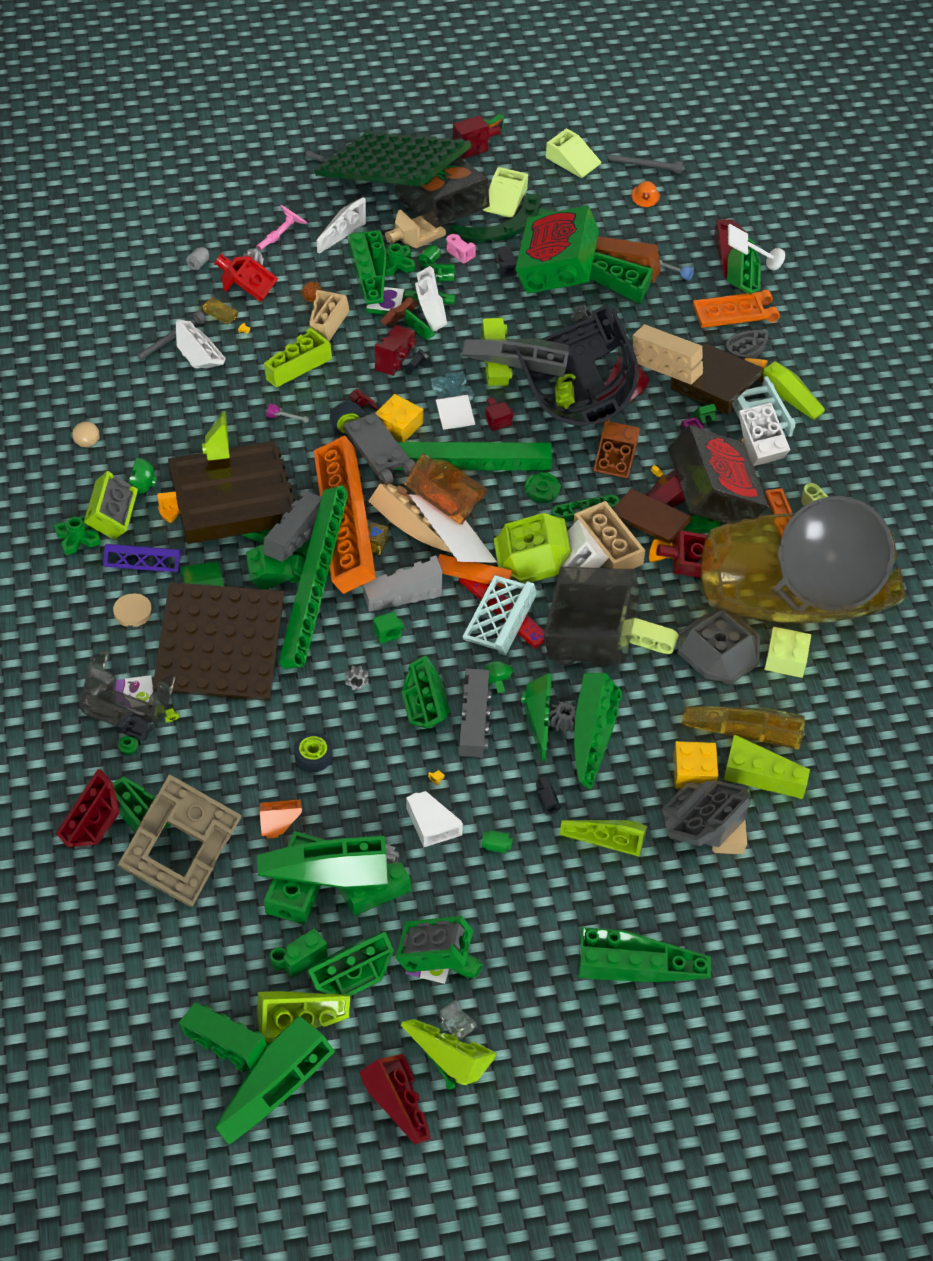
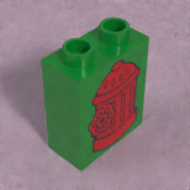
[516,205,599,294]

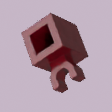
[485,397,514,431]

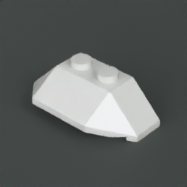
[176,320,226,368]

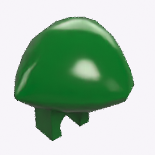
[483,661,514,694]

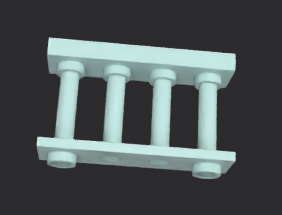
[732,376,795,437]

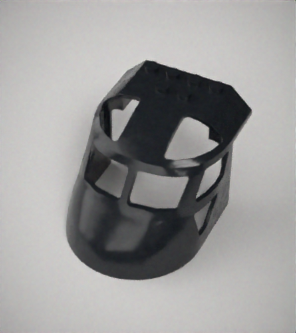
[516,304,639,427]

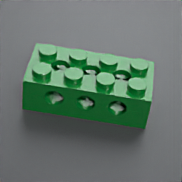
[264,831,325,925]

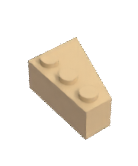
[309,290,350,341]

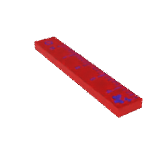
[459,578,549,649]

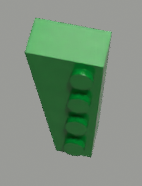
[590,252,653,304]
[179,1002,267,1073]

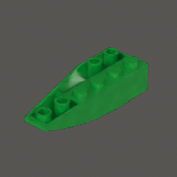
[257,836,388,889]

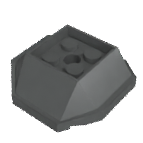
[677,609,760,685]
[662,781,751,848]

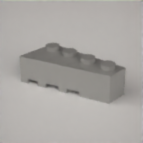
[363,555,443,612]

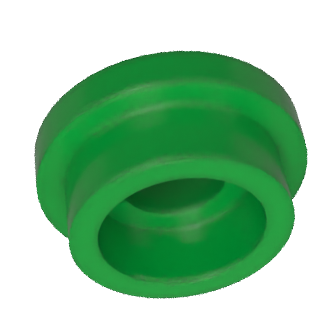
[118,735,138,755]

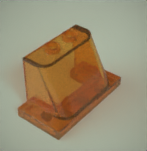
[404,454,488,525]

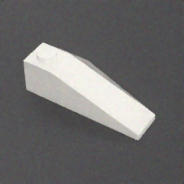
[317,197,366,254]

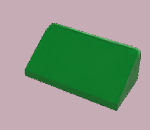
[405,309,435,340]

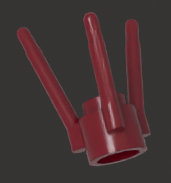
[349,389,380,411]

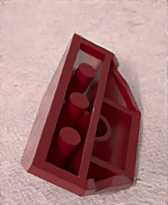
[56,769,120,847]

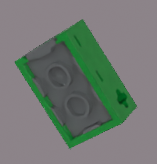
[395,916,473,972]

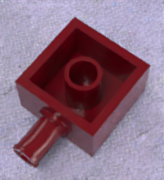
[452,115,501,159]
[656,530,716,579]

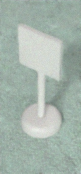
[728,224,785,270]

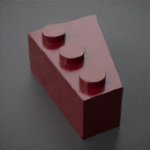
[375,325,417,376]

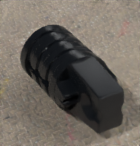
[536,777,561,815]

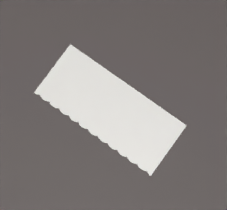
[409,494,497,562]

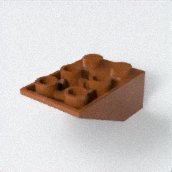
[593,421,640,479]

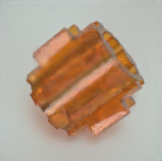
[301,281,323,303]

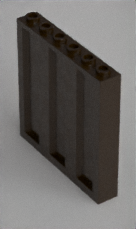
[168,441,295,544]

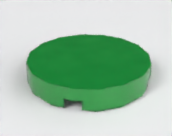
[525,472,561,503]

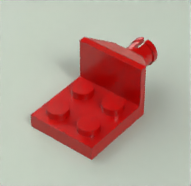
[214,253,278,302]

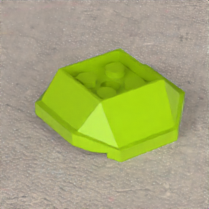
[494,513,571,584]

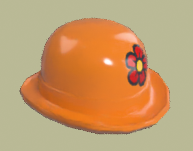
[631,181,660,207]

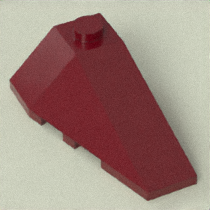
[646,469,700,508]
[359,1054,431,1145]

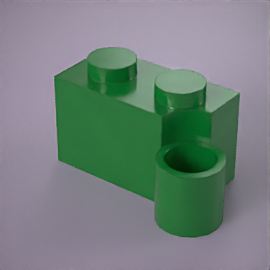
[270,928,328,979]

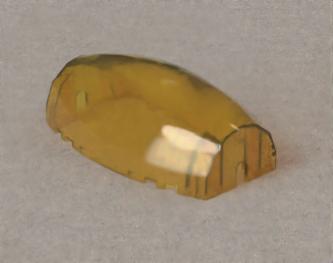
[701,513,906,625]

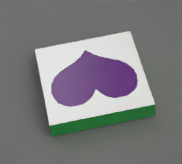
[366,287,404,315]

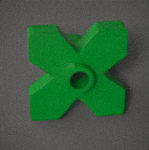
[385,244,415,276]
[54,515,101,555]

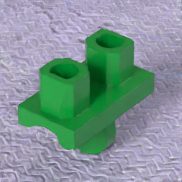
[425,264,455,283]

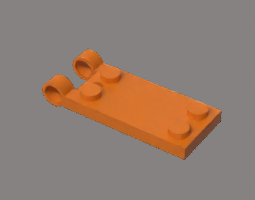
[692,290,780,328]

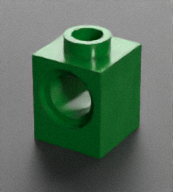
[373,612,404,644]

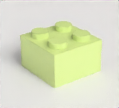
[764,627,811,678]

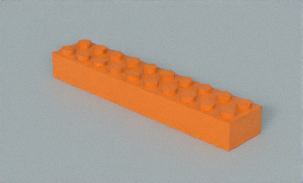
[314,435,376,594]

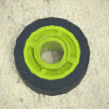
[330,402,364,436]
[294,733,332,772]

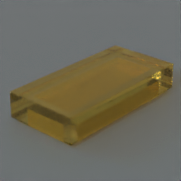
[202,297,238,325]

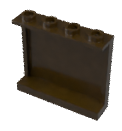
[671,343,764,415]

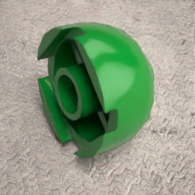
[128,457,157,495]

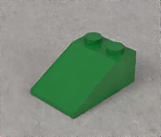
[180,561,224,586]

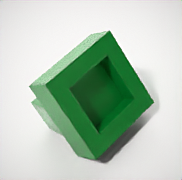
[693,404,716,425]

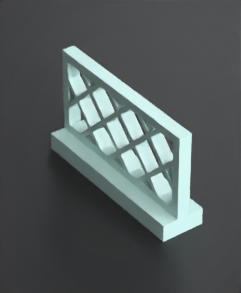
[463,575,537,656]

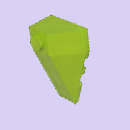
[761,361,825,420]
[560,820,647,857]
[257,991,350,1043]
[401,1019,497,1085]

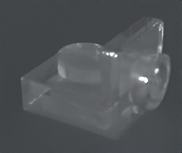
[440,1000,477,1040]

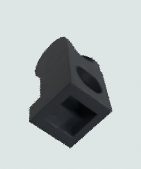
[496,246,517,278]

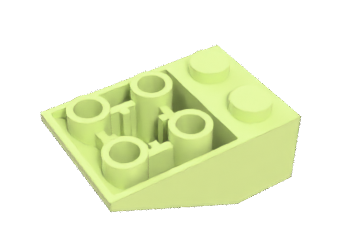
[546,128,601,178]
[483,167,528,218]

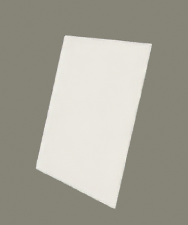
[436,395,475,430]

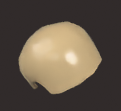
[72,422,100,447]

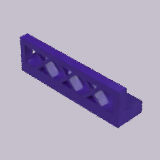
[104,544,183,572]

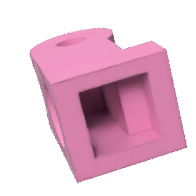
[447,234,476,264]

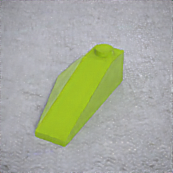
[202,411,229,460]

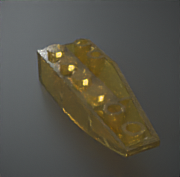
[681,706,805,750]

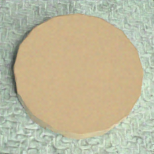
[113,593,152,627]

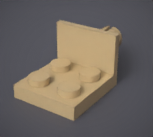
[385,210,446,248]

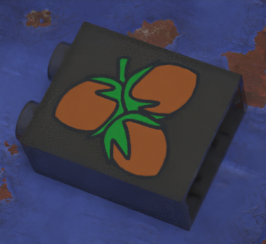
[394,157,490,228]

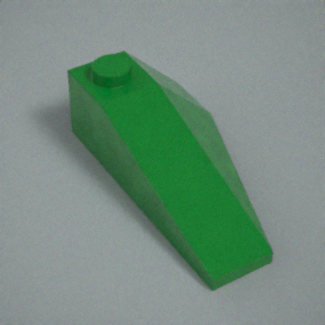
[521,673,552,762]

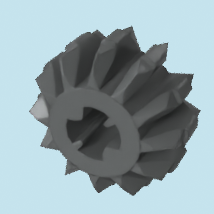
[549,700,577,734]

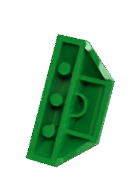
[727,238,761,295]
[401,655,450,729]
[307,931,394,996]

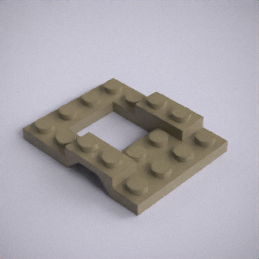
[117,774,242,907]

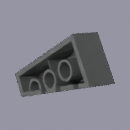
[263,490,322,562]
[459,668,492,758]

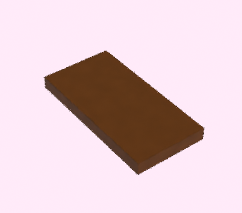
[613,489,691,544]

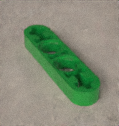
[551,495,620,522]

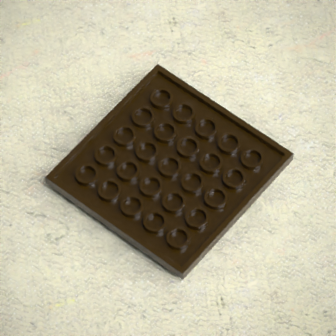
[152,582,285,701]

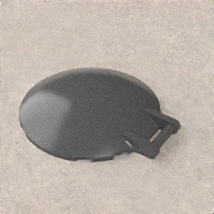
[771,496,895,618]

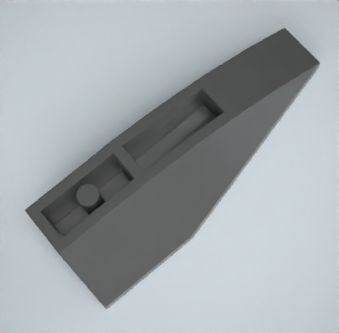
[462,339,569,377]

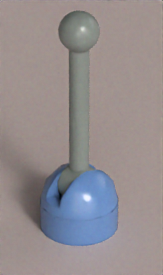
[659,260,694,281]

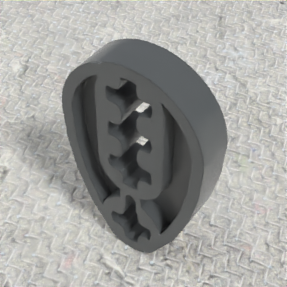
[725,330,769,360]

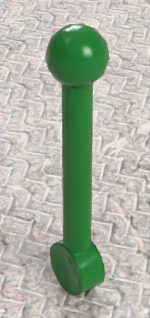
[427,1053,455,1090]

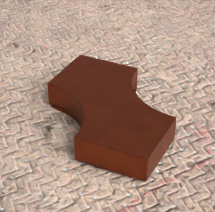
[381,297,419,326]

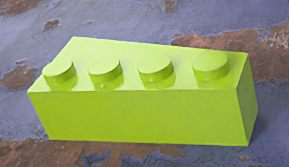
[481,318,512,386]
[264,327,332,388]
[724,735,810,799]

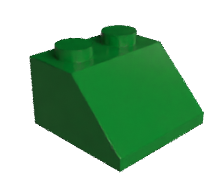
[246,544,294,590]

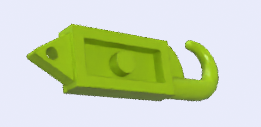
[555,374,575,409]

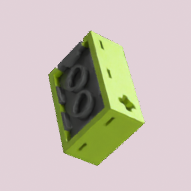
[84,471,138,540]

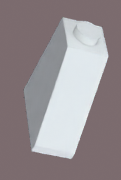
[406,791,463,847]

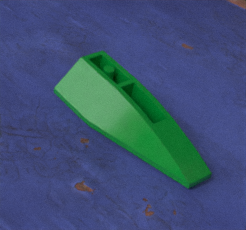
[348,230,387,305]
[574,673,622,790]
[578,927,711,982]
[214,1016,335,1145]

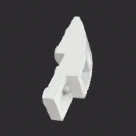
[415,266,447,332]

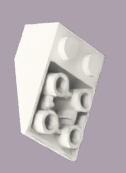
[739,403,790,467]
[562,520,608,584]

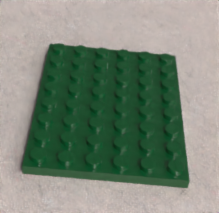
[314,131,471,186]

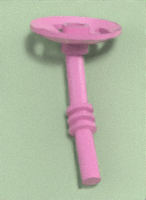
[256,205,308,251]

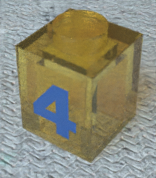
[368,522,388,555]

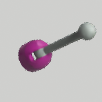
[266,403,309,423]

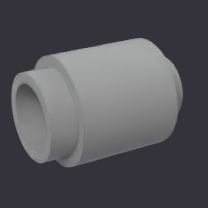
[186,247,210,270]

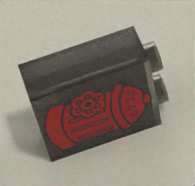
[668,425,768,529]

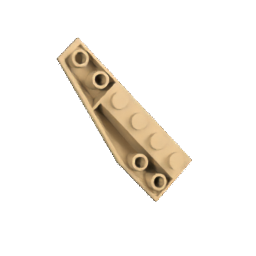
[369,484,452,553]

